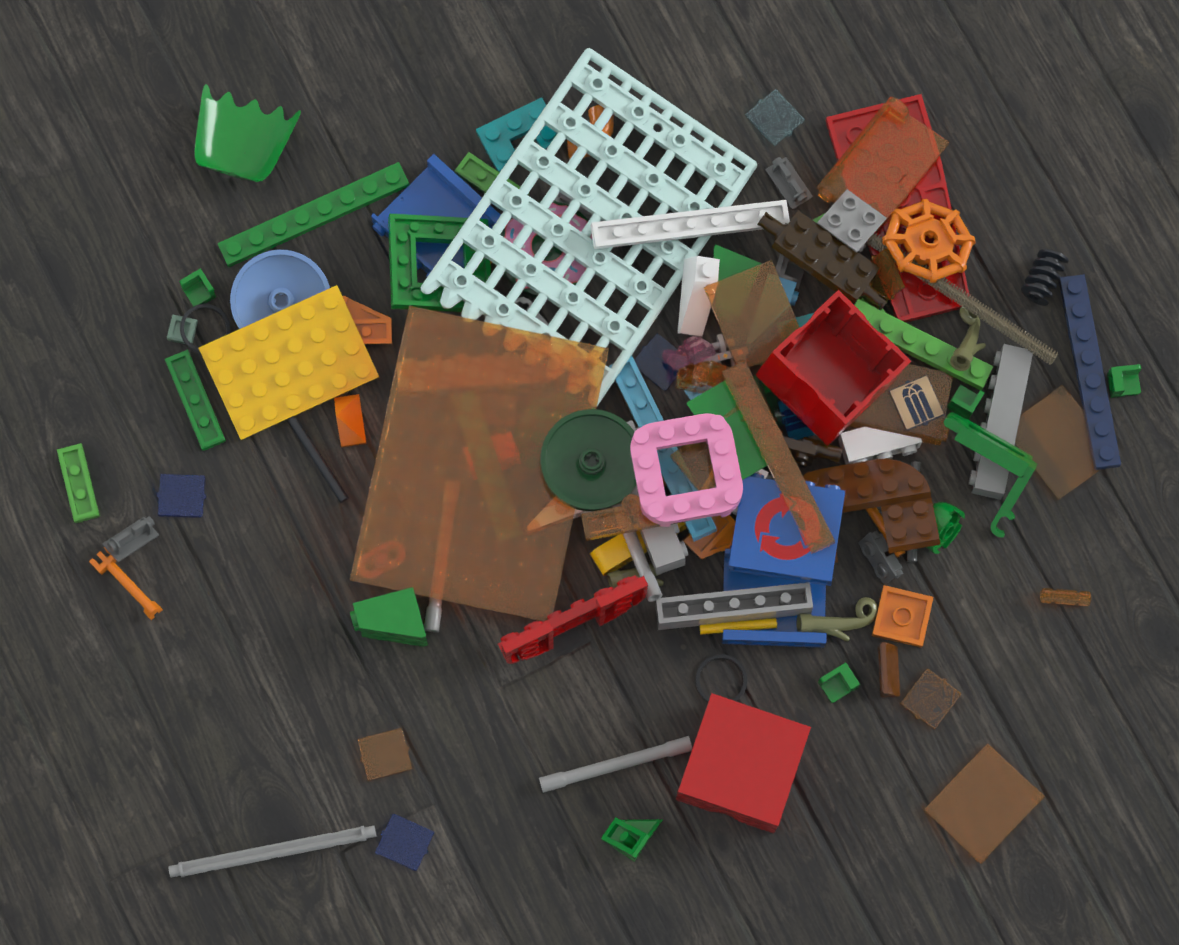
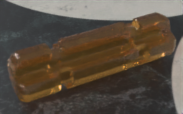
[1040,588,1091,606]

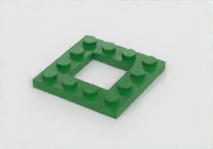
[388,213,491,312]

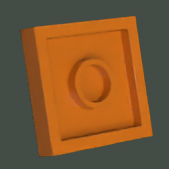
[872,585,933,648]

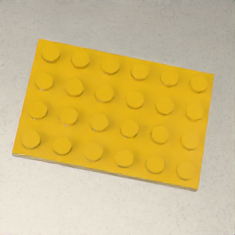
[199,285,379,440]

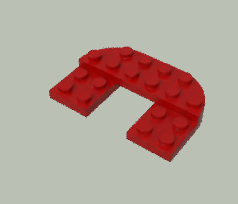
[498,575,648,664]

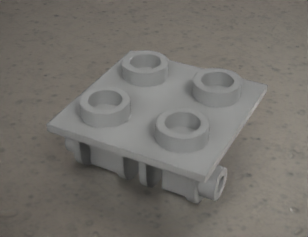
[817,189,887,253]

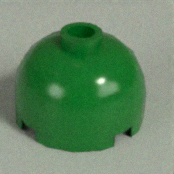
[926,502,965,554]

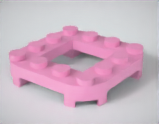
[630,414,743,527]

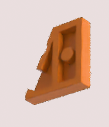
[342,296,392,344]
[682,515,736,559]

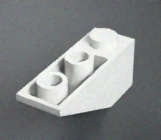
[838,427,922,464]

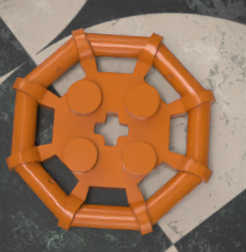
[882,199,976,283]

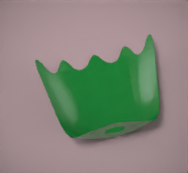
[195,84,301,182]

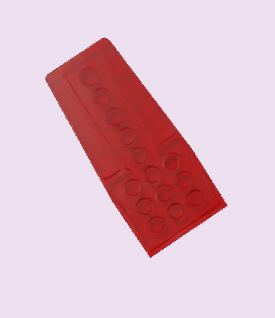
[825,94,969,323]

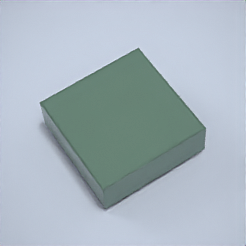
[167,315,198,344]

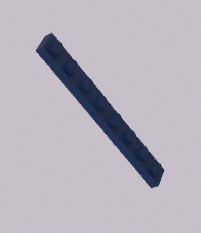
[1059,274,1121,470]

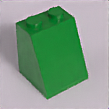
[350,587,428,647]

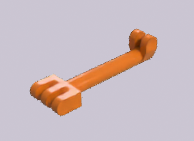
[89,547,163,620]

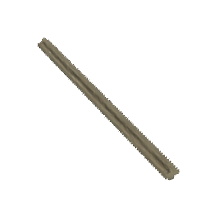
[866,232,1058,365]

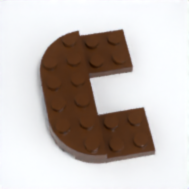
[793,458,940,563]

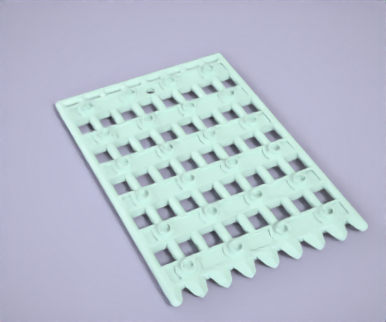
[421,48,757,408]

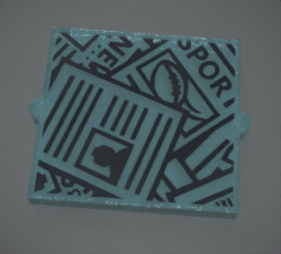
[745,89,805,146]

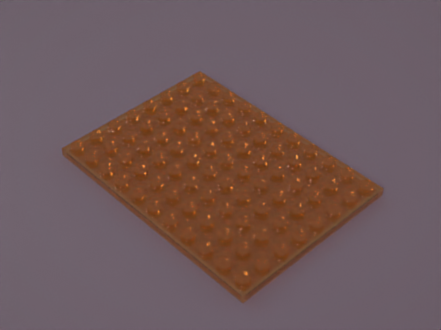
[350,306,609,622]

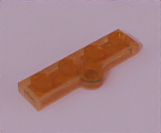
[581,494,687,541]

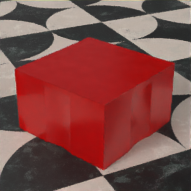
[756,290,911,446]
[676,693,811,834]

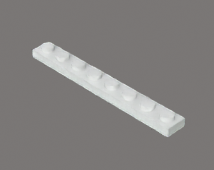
[590,200,790,249]

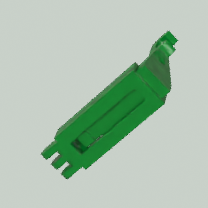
[944,412,1038,537]

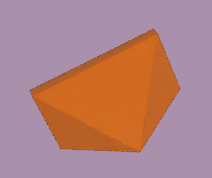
[334,394,366,447]

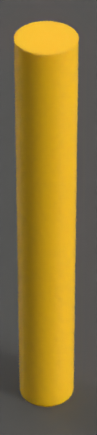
[699,618,777,635]

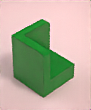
[179,268,216,306]
[1107,364,1141,398]
[947,384,984,420]
[818,662,860,703]

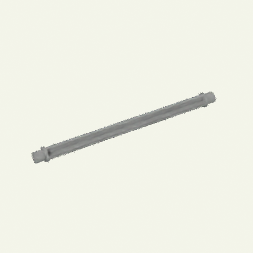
[169,826,377,878]

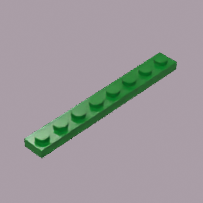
[217,162,409,268]

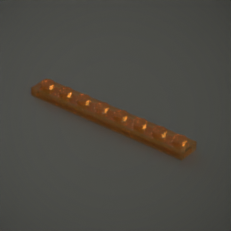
[722,361,835,554]

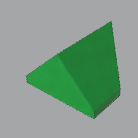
[601,817,663,862]

